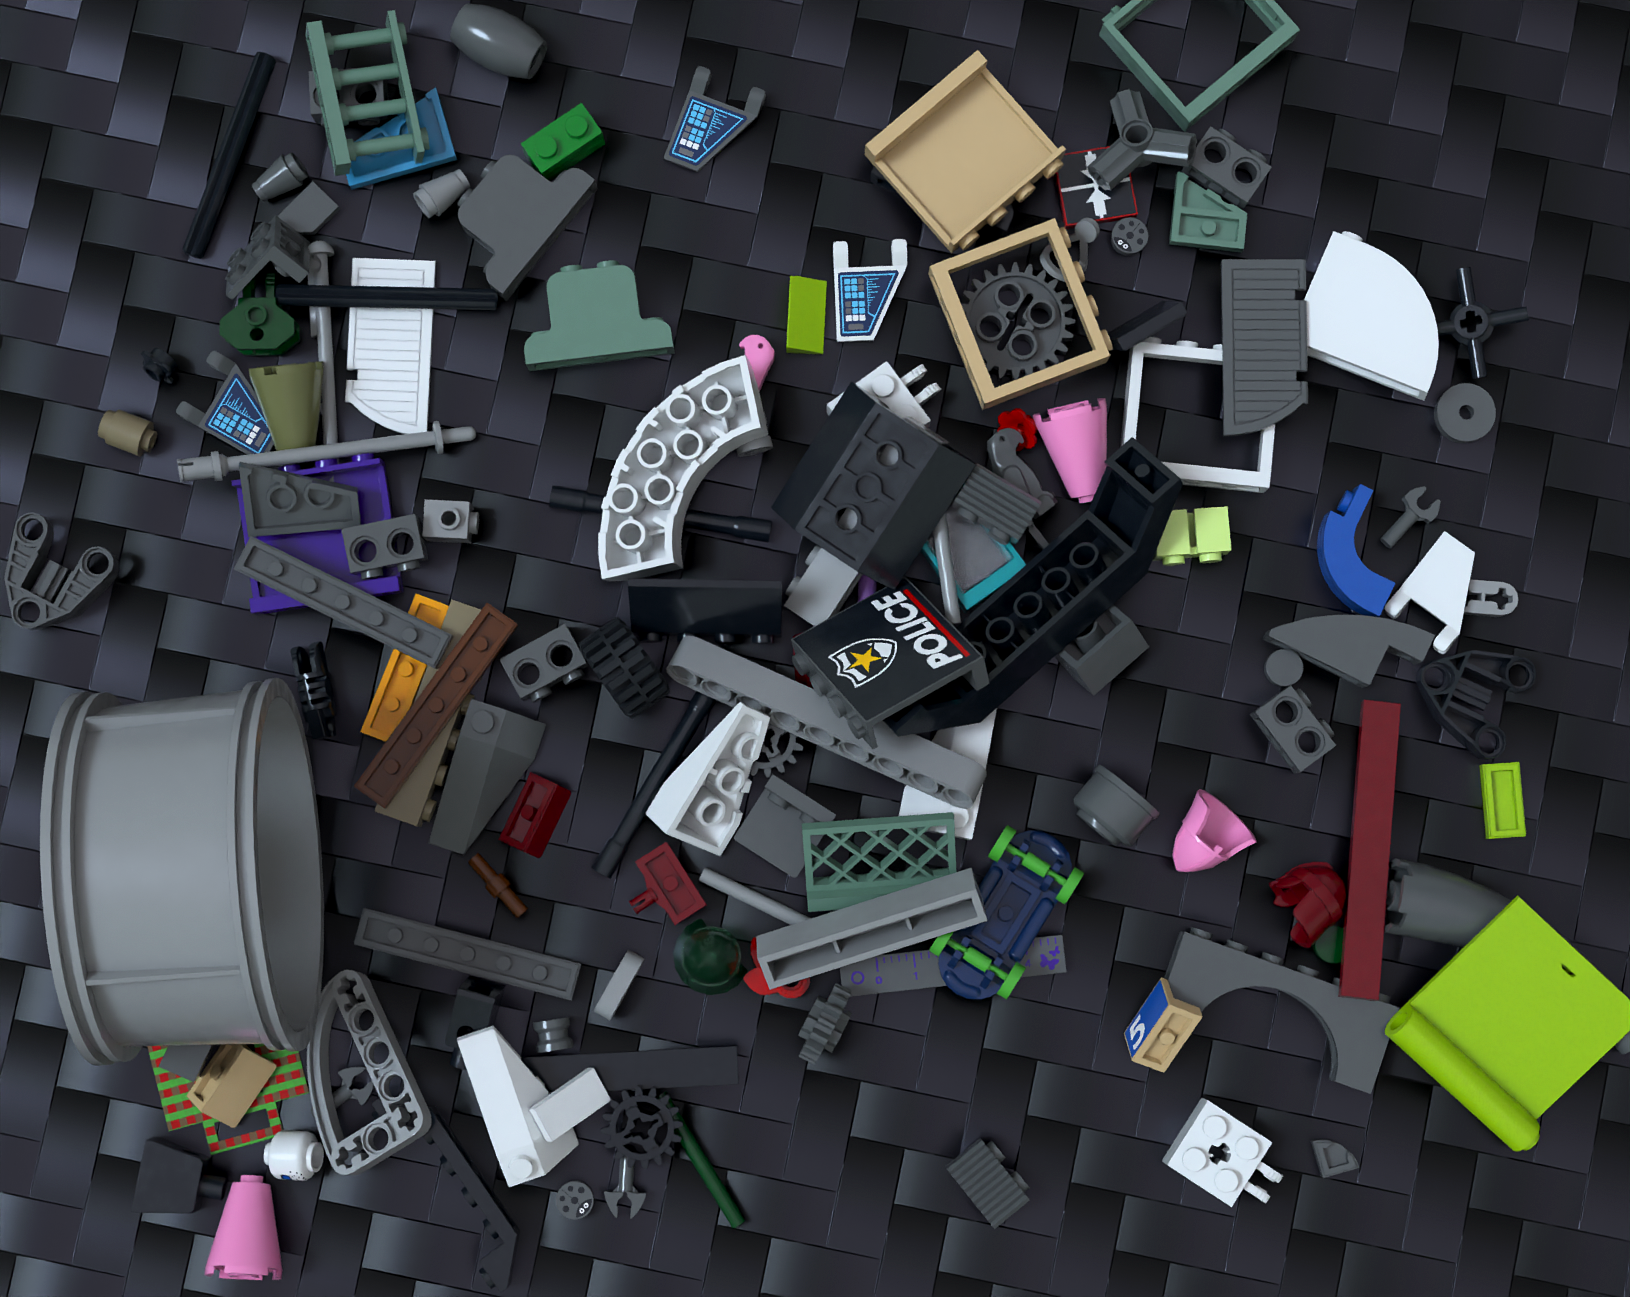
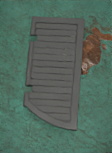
[1221,259,1308,437]

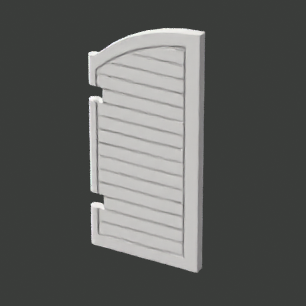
[345,258,436,434]

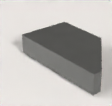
[278,181,341,235]

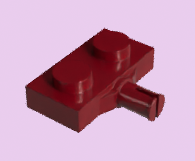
[629,842,707,925]

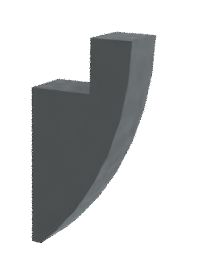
[1263,615,1435,688]

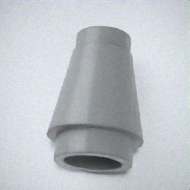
[413,169,470,218]

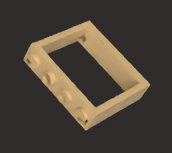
[928,218,1113,410]

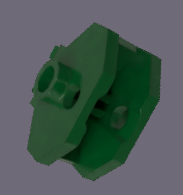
[219,272,301,356]

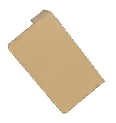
[186,1044,276,1128]

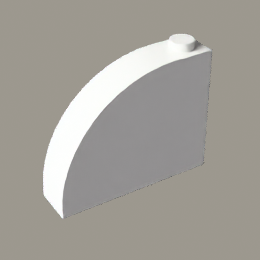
[1304,231,1439,401]

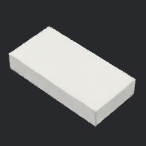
[529,1068,611,1142]

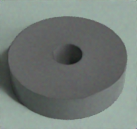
[1434,383,1496,444]

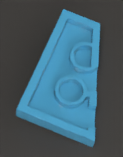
[346,87,457,190]

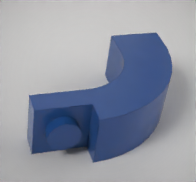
[1317,484,1395,617]

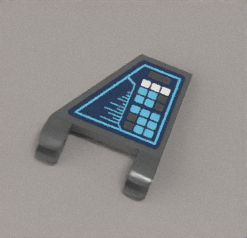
[663,66,766,172]
[176,351,274,455]

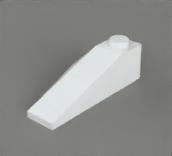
[457,1026,579,1187]

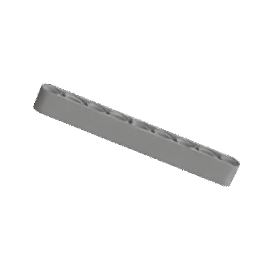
[666,636,987,809]

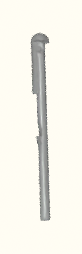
[308,241,339,482]

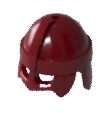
[1269,862,1346,948]

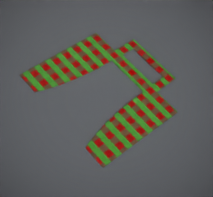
[147,1044,309,1155]

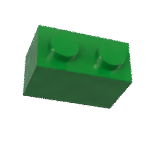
[521,103,605,181]

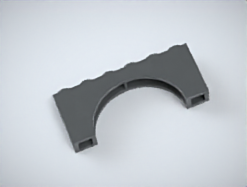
[1164,927,1399,1094]

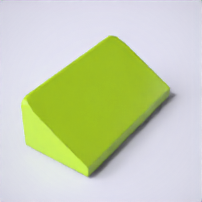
[786,276,827,355]

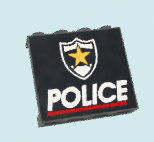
[791,577,990,749]

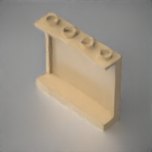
[864,50,1066,253]

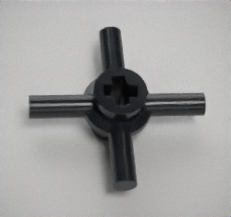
[1436,267,1529,379]

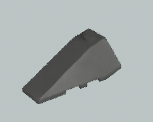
[428,699,546,855]

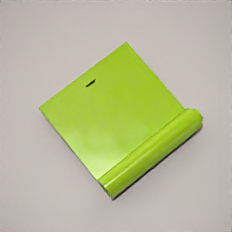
[1385,895,1630,1152]

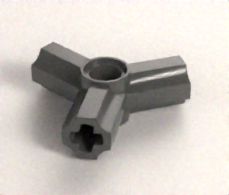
[1087,89,1197,191]

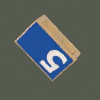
[1124,977,1203,1073]

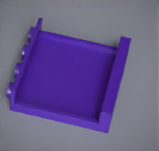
[231,453,404,615]

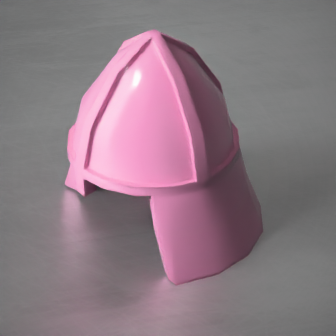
[1172,789,1257,872]

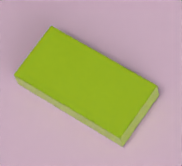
[1479,762,1526,839]

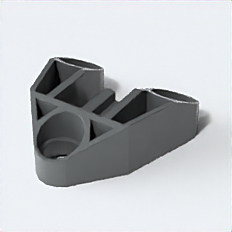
[4,512,119,631]

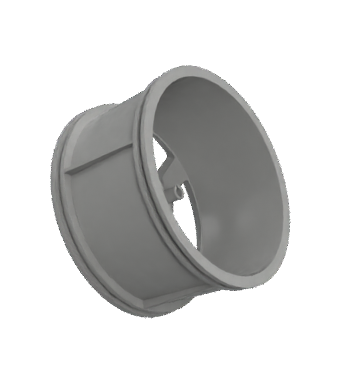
[40,678,324,1066]

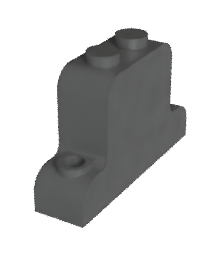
[458,154,598,301]

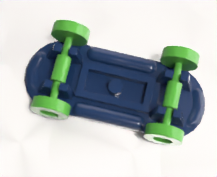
[929,825,1084,1000]

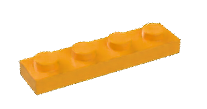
[360,593,449,742]

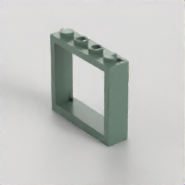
[1099,0,1300,132]

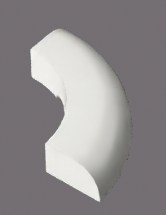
[598,355,768,581]

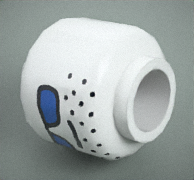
[264,1130,324,1181]

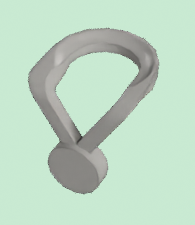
[1040,217,1100,282]

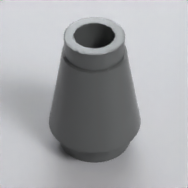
[252,152,309,202]

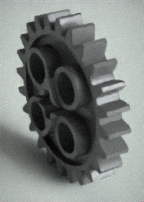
[961,262,1075,382]

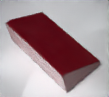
[498,772,571,858]

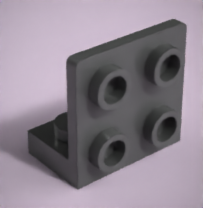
[225,215,310,300]
[734,774,836,878]

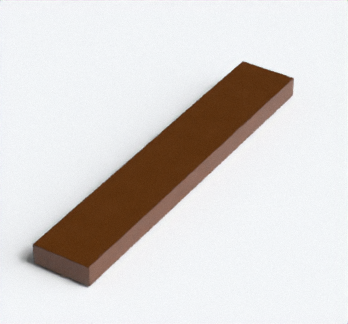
[354,603,519,809]

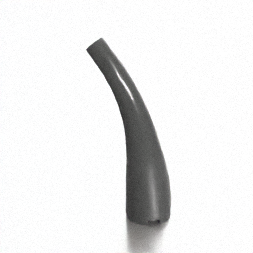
[1384,858,1630,1054]

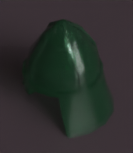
[673,919,748,995]

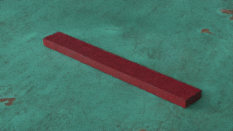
[1338,699,1401,1001]

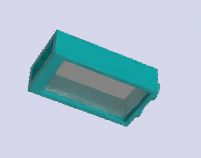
[920,482,1026,614]

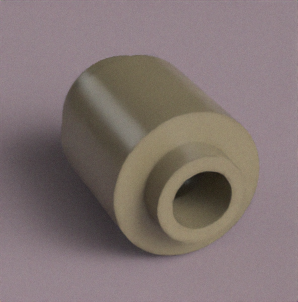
[98,409,157,456]

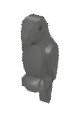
[987,428,1058,549]

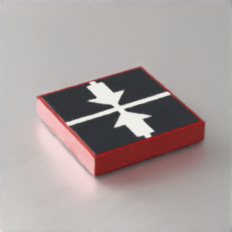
[1055,146,1138,229]

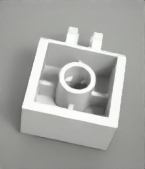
[826,361,941,453]
[1162,1098,1283,1207]

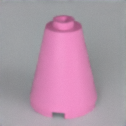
[1033,398,1107,503]
[204,1175,283,1280]

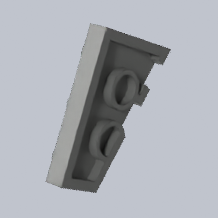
[239,462,361,537]

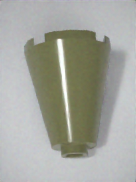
[249,361,324,451]

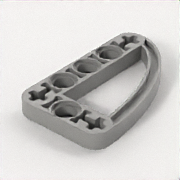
[307,970,432,1176]

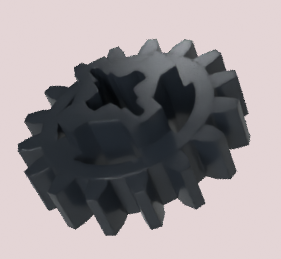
[601,1085,684,1169]

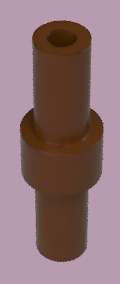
[468,853,528,918]

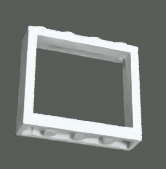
[1120,337,1275,493]

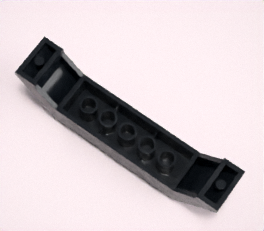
[882,437,1183,737]

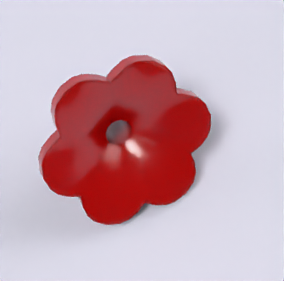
[997,408,1038,451]

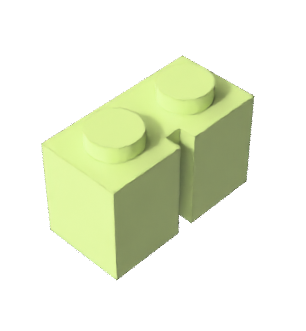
[1153,506,1231,566]

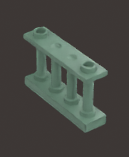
[305,10,430,176]

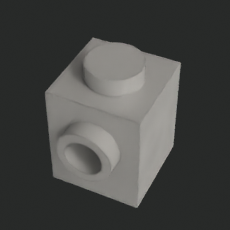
[422,499,479,543]

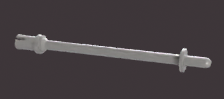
[177,421,477,483]

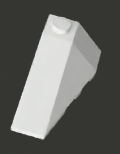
[645,702,770,856]
[899,708,997,840]

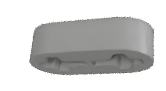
[1464,579,1518,617]
[593,950,645,1021]

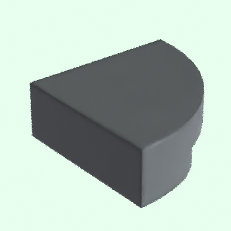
[1311,1139,1360,1178]

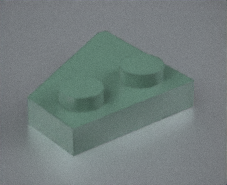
[1169,172,1247,252]

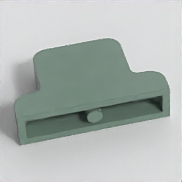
[524,260,675,371]

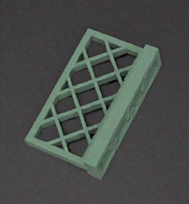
[802,812,956,912]

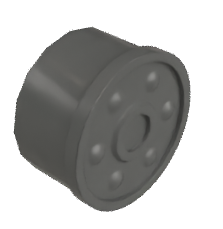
[1073,764,1160,846]

